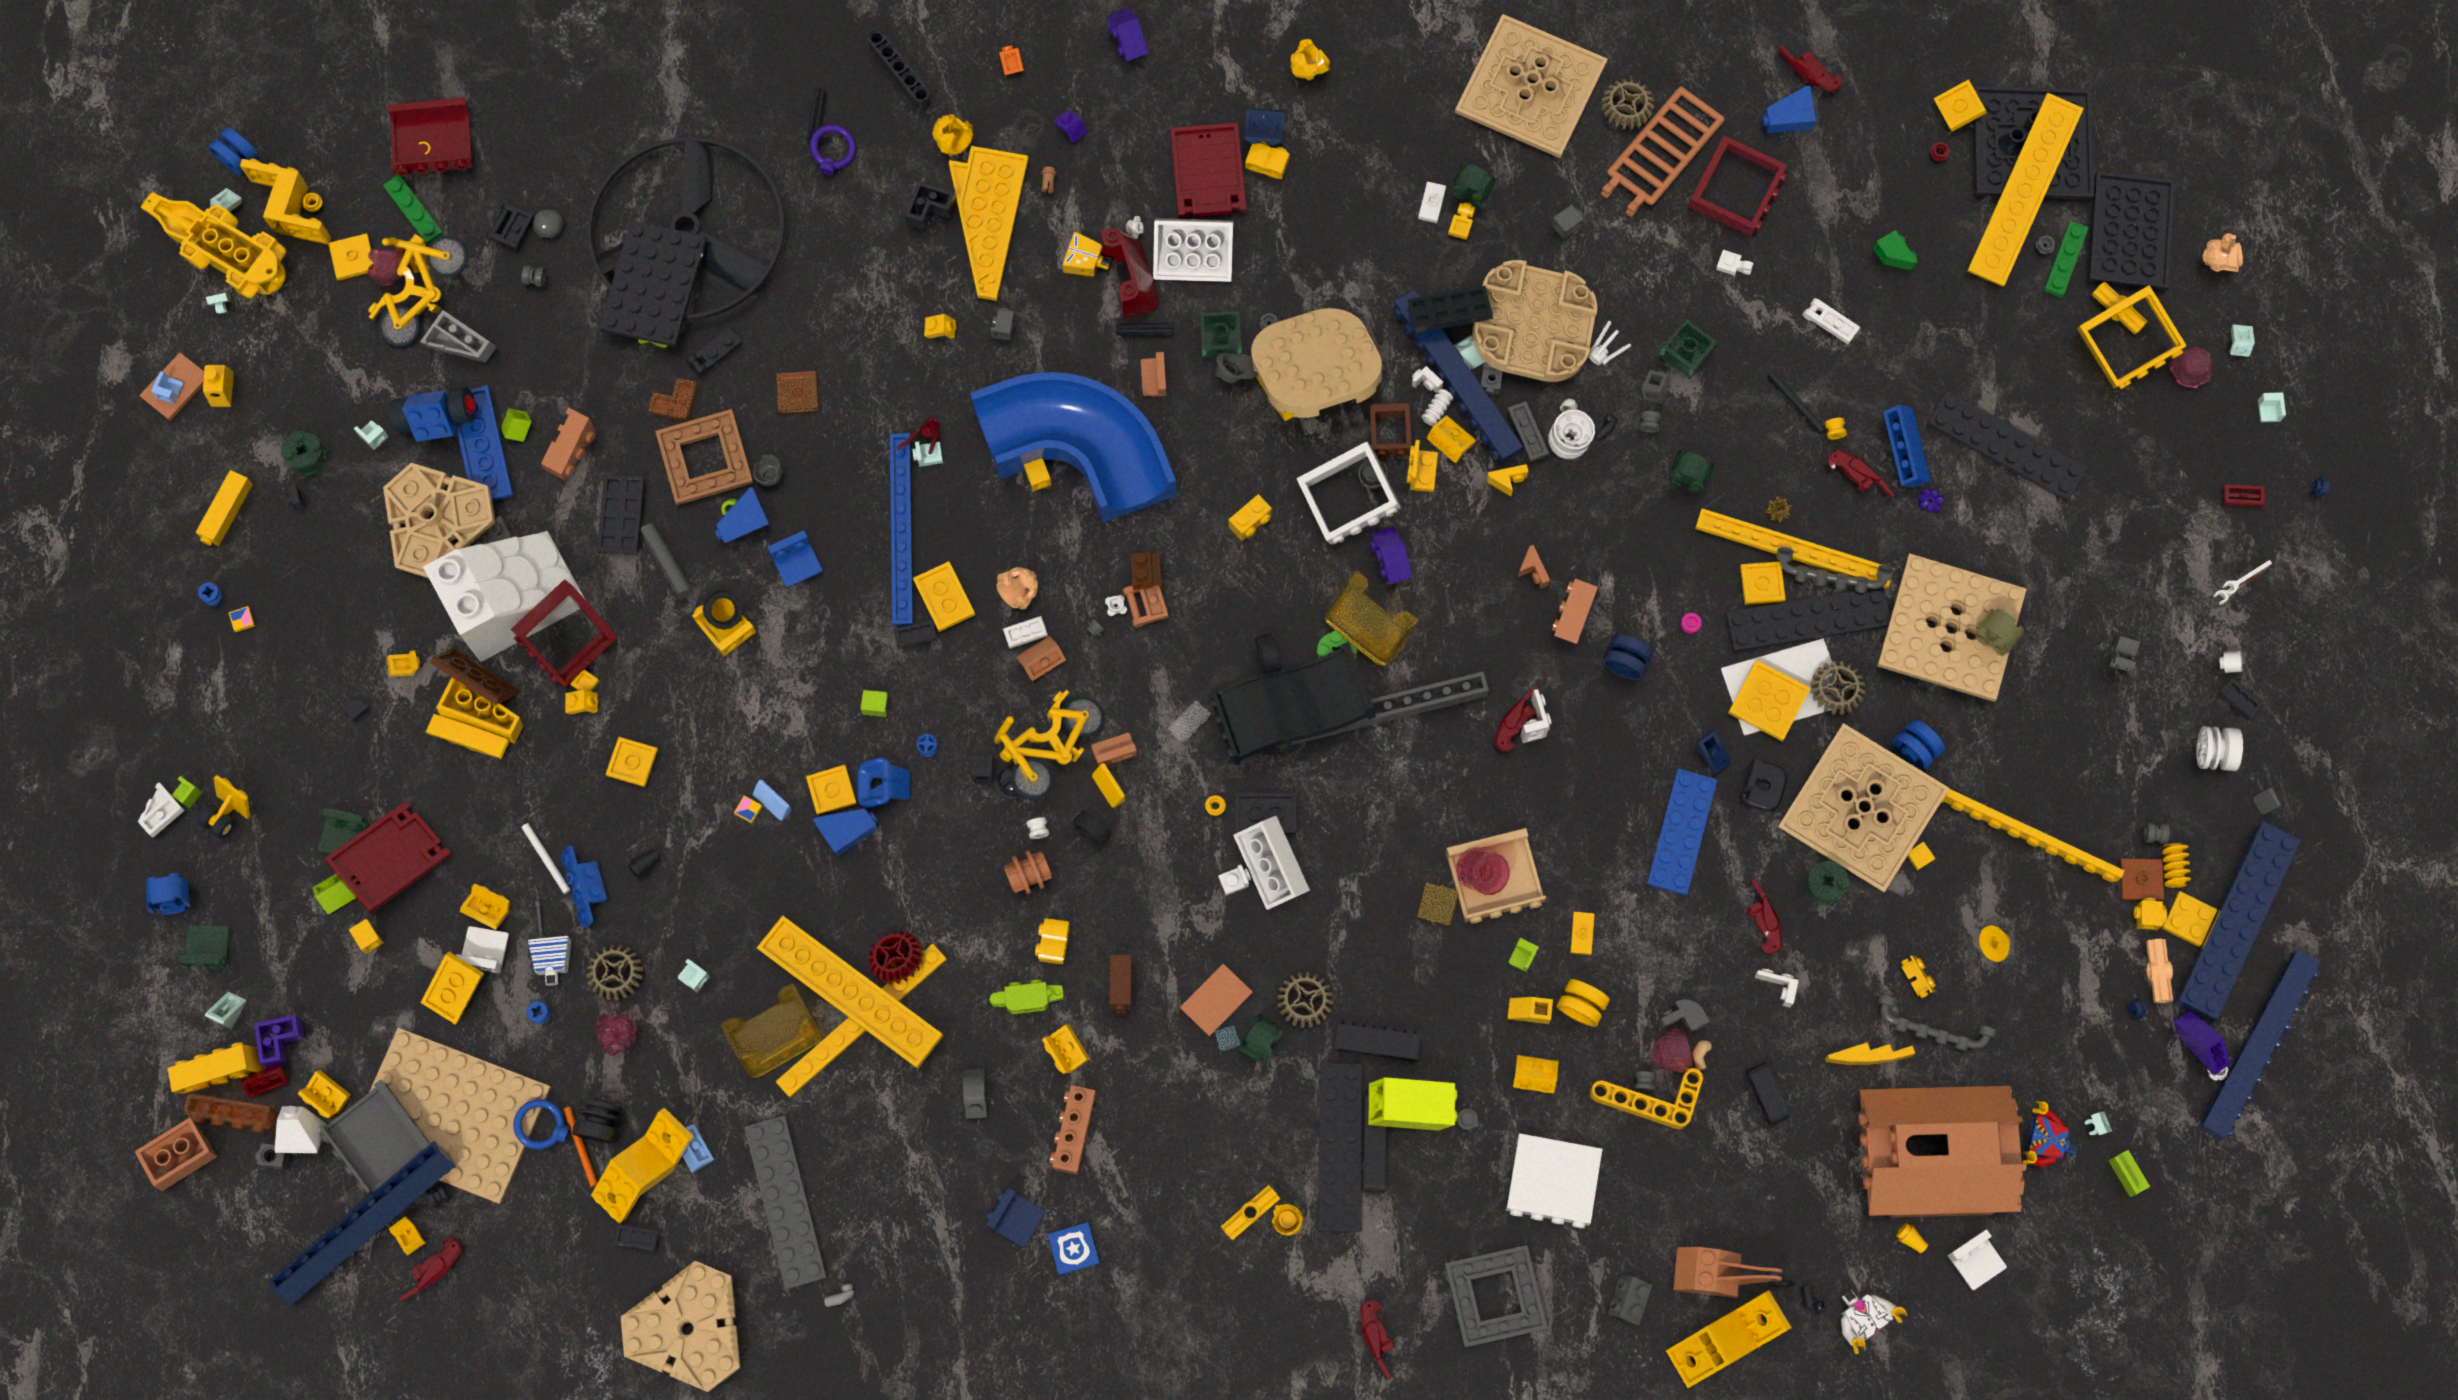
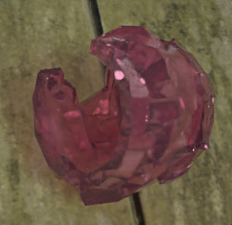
[368,248,404,286]
[2170,347,2213,388]
[595,1014,637,1057]
[1651,1028,1693,1072]

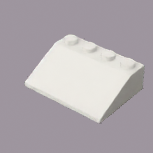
[1153,218,1233,282]

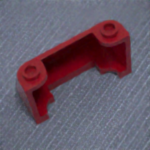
[1101,228,1159,319]

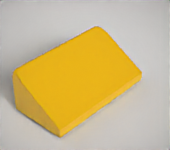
[1092,763,1126,808]

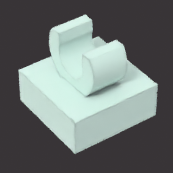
[206,293,231,314]
[2085,1112,2112,1135]

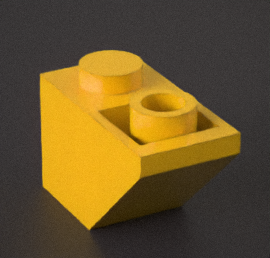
[1507,997,1553,1024]

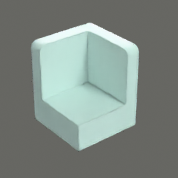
[2258,393,2286,422]
[354,421,388,450]
[678,959,710,993]

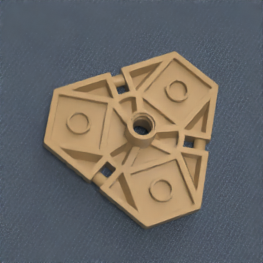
[383,463,495,579]
[621,1261,741,1392]

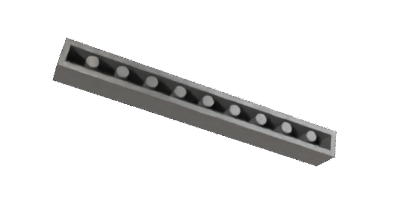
[1291,672,1489,745]

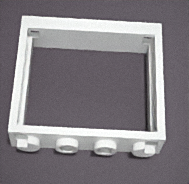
[1296,442,1401,544]

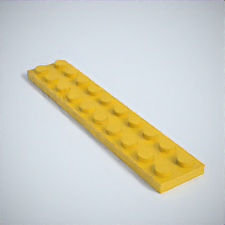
[1967,93,2084,287]
[757,916,943,1069]

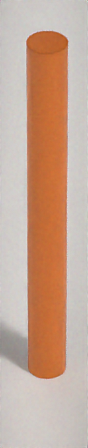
[563,1107,598,1187]

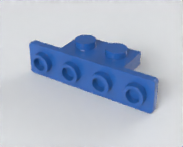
[561,846,607,928]

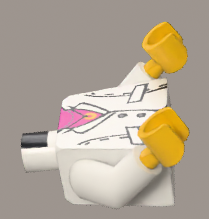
[1841,1290,1908,1354]

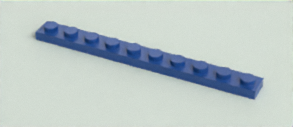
[890,433,913,626]

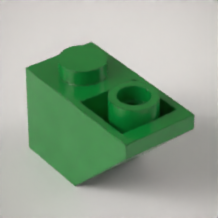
[1873,230,1918,270]

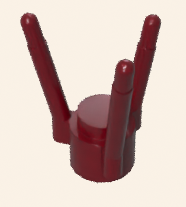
[897,417,940,454]

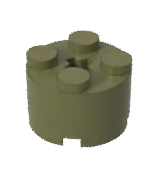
[1976,608,2024,656]

